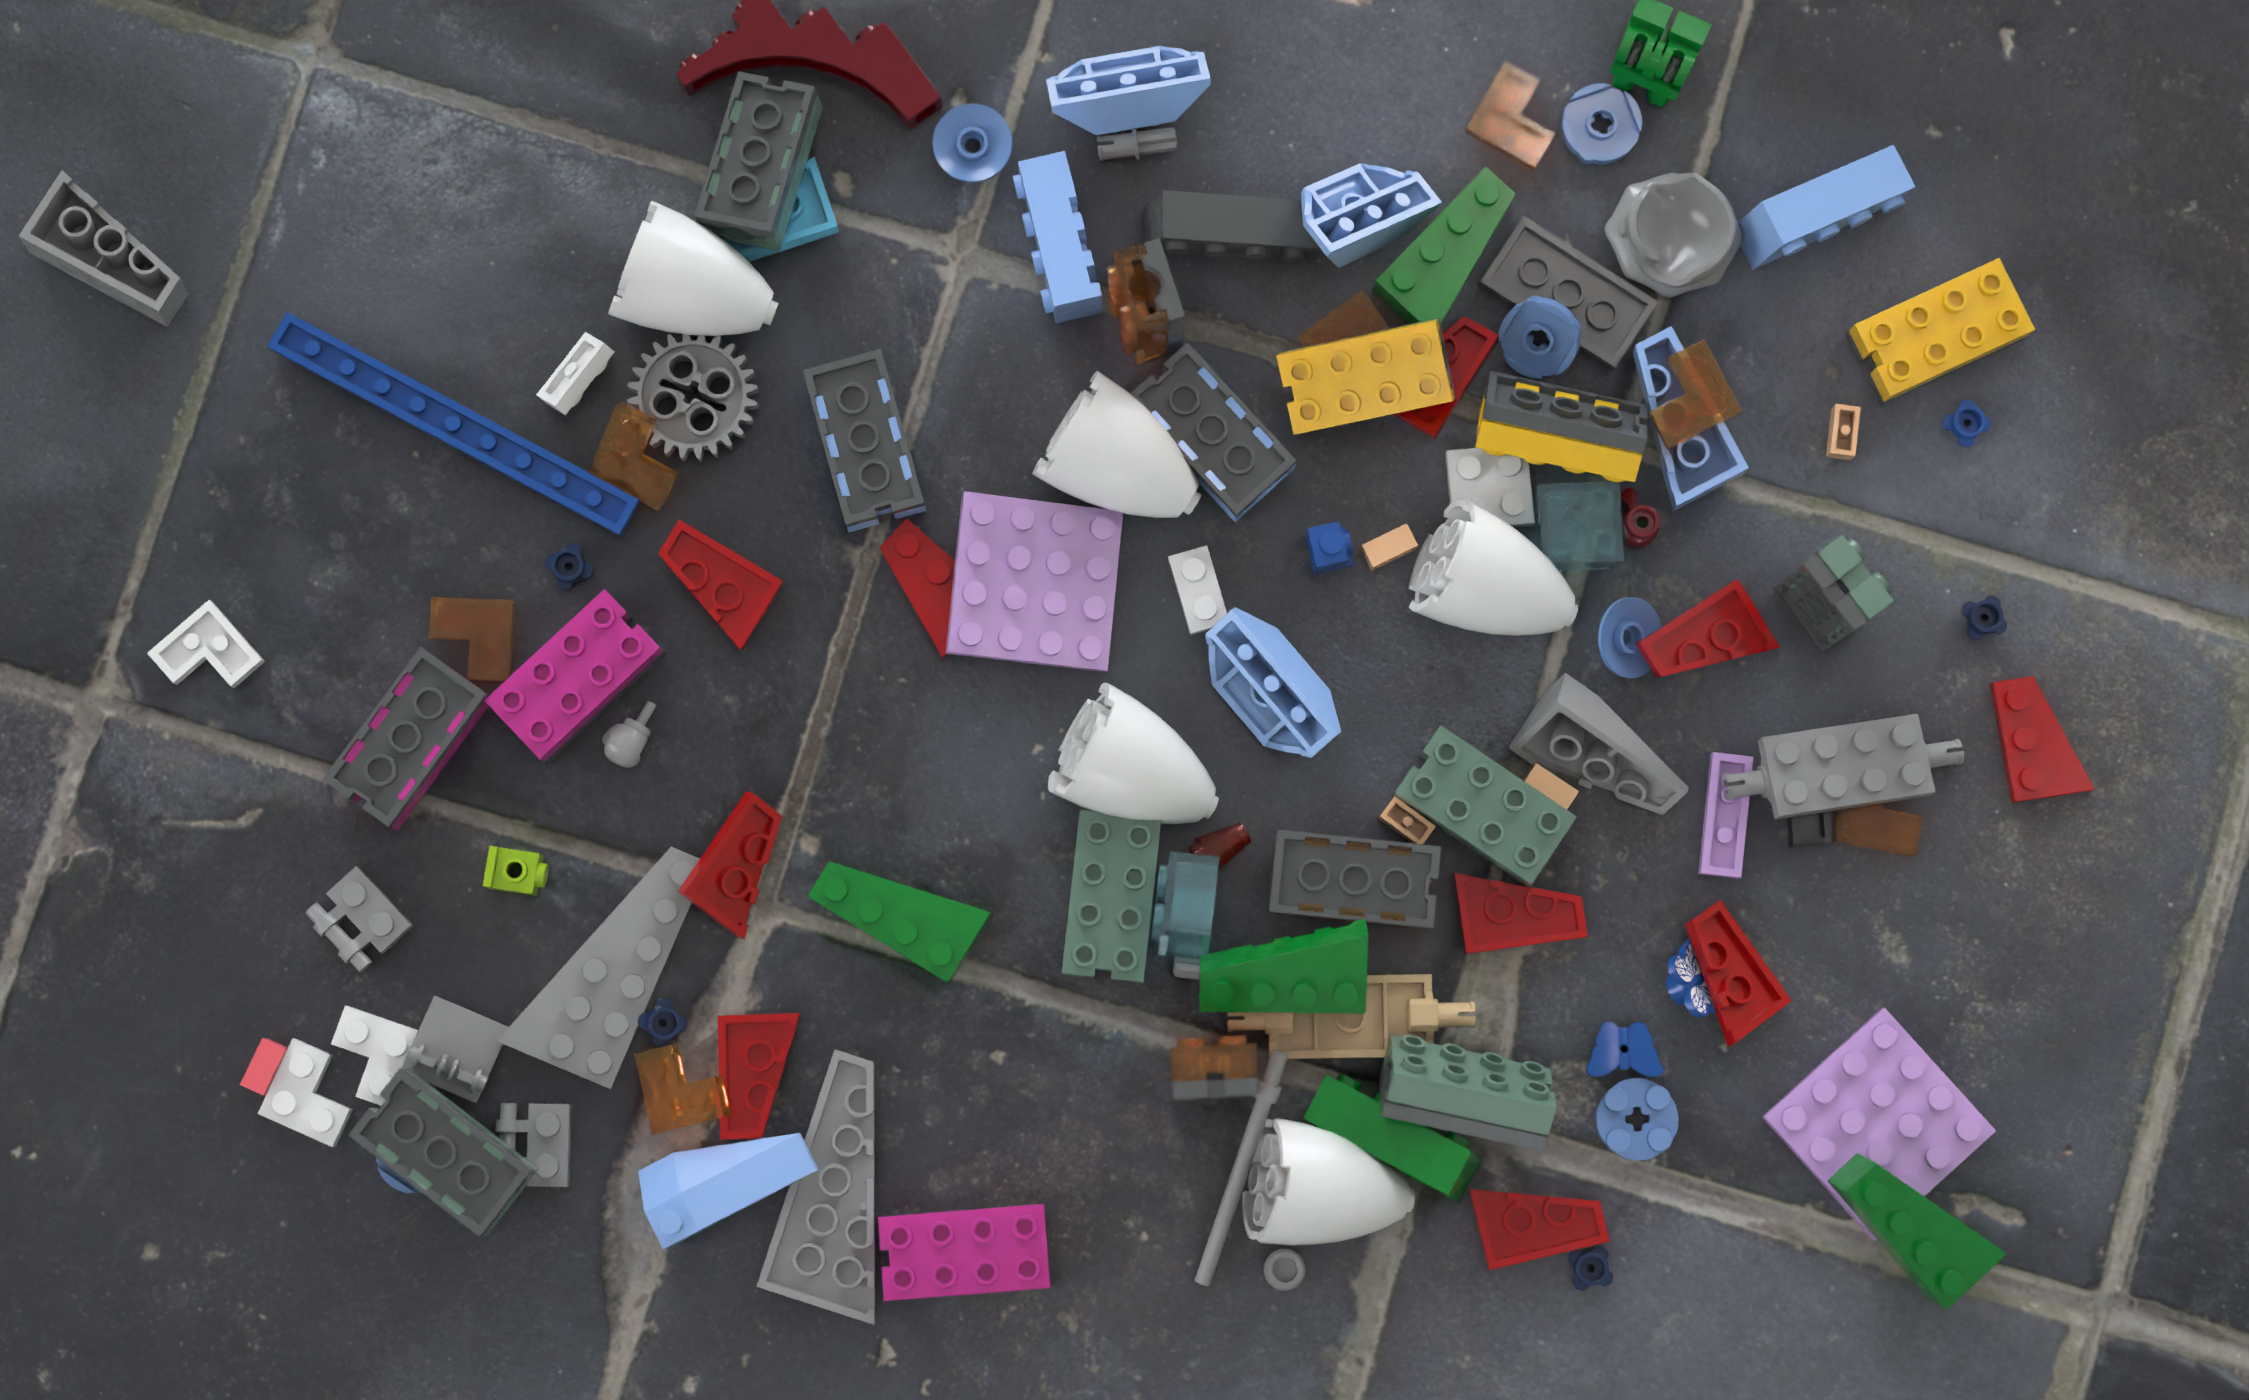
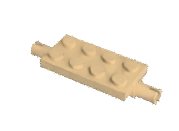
[1227,974,1475,1059]

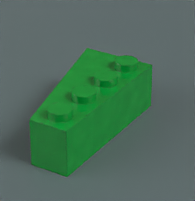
[1372,167,1515,325]
[808,861,992,985]
[1199,919,1368,1014]
[1303,1073,1482,1204]
[1827,1153,2007,1310]

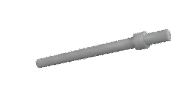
[1194,1050,1288,1286]

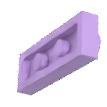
[1698,752,1754,879]

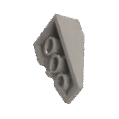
[1509,673,1689,815]

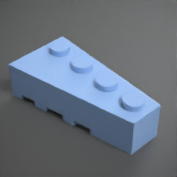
[1738,145,1915,270]
[1013,151,1102,324]
[1632,326,1749,512]

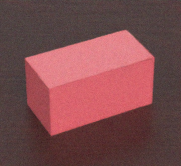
[240,1038,288,1096]

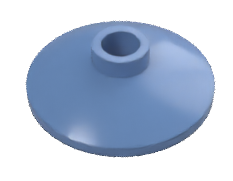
[932,103,1013,183]
[1598,597,1662,678]

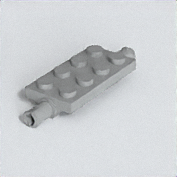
[1722,714,1964,820]

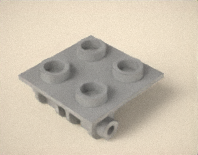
[402,995,509,1103]

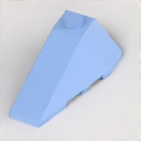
[638,1133,819,1249]

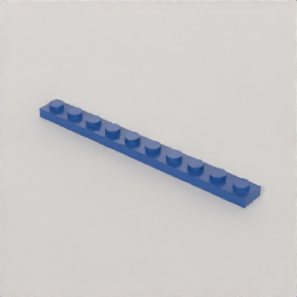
[267,312,641,537]

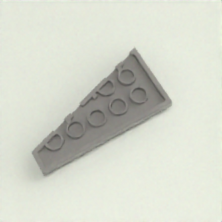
[497,847,700,1089]
[756,1049,875,1325]

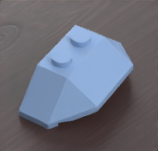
[1046,46,1211,135]
[1301,164,1442,268]
[1206,607,1341,758]

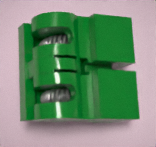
[1609,0,1712,107]

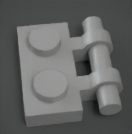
[305,866,414,973]
[495,1103,572,1187]

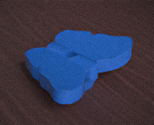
[1585,1022,1664,1077]

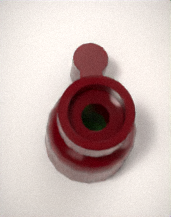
[1616,488,1660,550]

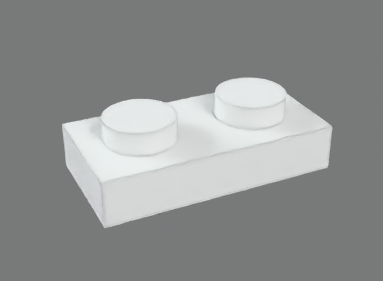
[536,332,614,415]
[1168,545,1227,635]

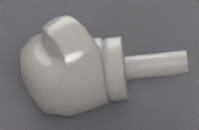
[602,701,656,768]

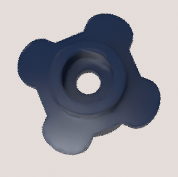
[545,543,593,591]
[1961,595,2007,640]
[638,998,687,1047]
[1568,1246,1613,1291]

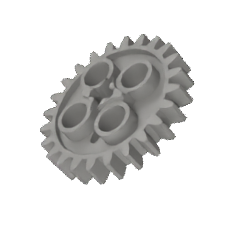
[627,334,759,462]

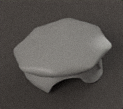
[1604,173,1742,298]

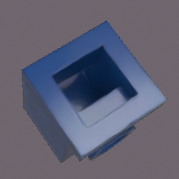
[1305,521,1354,575]

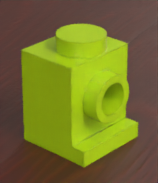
[483,845,548,896]

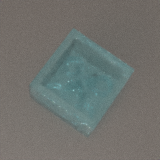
[1533,481,1624,571]
[1151,851,1219,960]

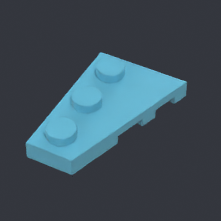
[725,157,839,262]

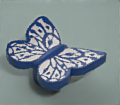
[1666,939,1716,1018]

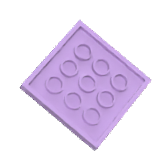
[945,491,1123,672]
[1762,1007,1996,1241]

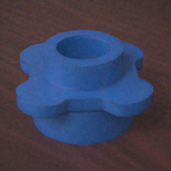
[1942,399,1991,447]

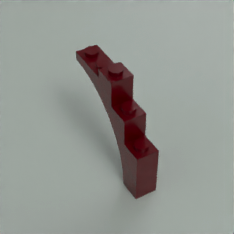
[676,0,943,130]

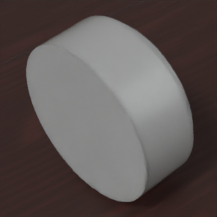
[1263,1249,1305,1291]

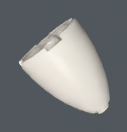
[608,201,778,336]
[1032,371,1202,518]
[1409,499,1578,636]
[1048,683,1219,824]
[1242,1118,1415,1245]

